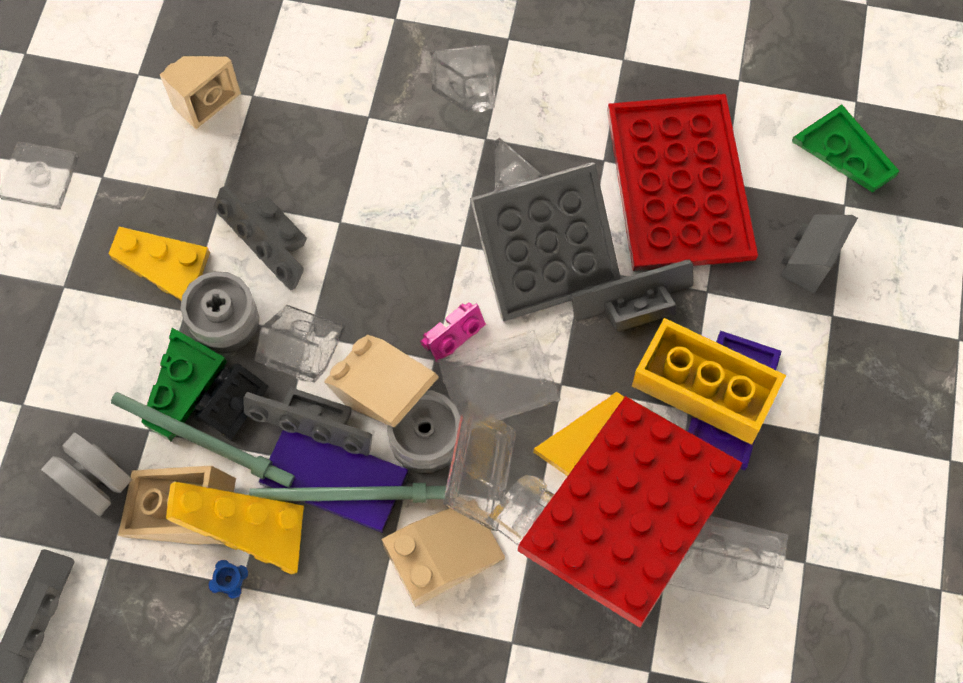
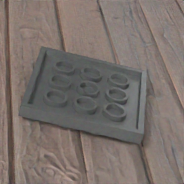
[470,162,621,321]

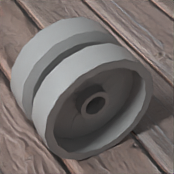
[180,271,259,353]
[387,390,461,473]
[41,432,132,517]

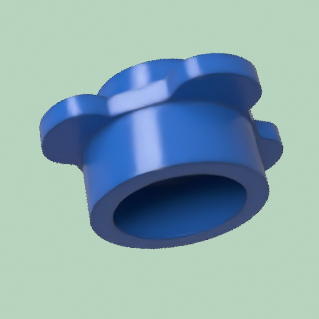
[208,560,248,599]

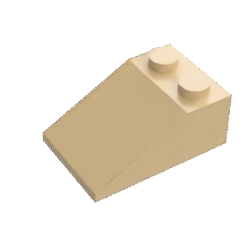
[324,335,439,428]
[118,466,236,545]
[382,499,505,607]

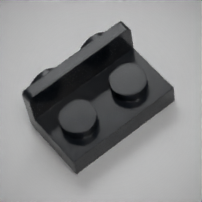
[193,363,269,440]

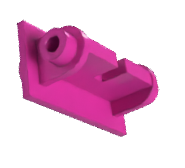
[420,302,486,363]

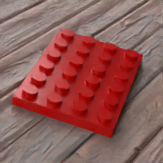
[607,94,758,271]
[517,396,743,628]

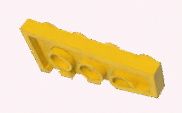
[166,482,304,575]

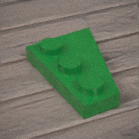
[792,104,899,193]
[141,328,227,442]

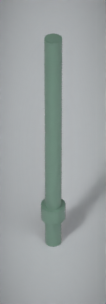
[111,392,295,488]
[249,482,453,503]

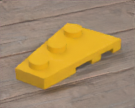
[108,226,210,301]
[533,392,624,476]

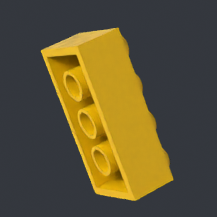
[632,318,786,445]

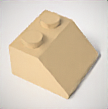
[160,56,241,129]

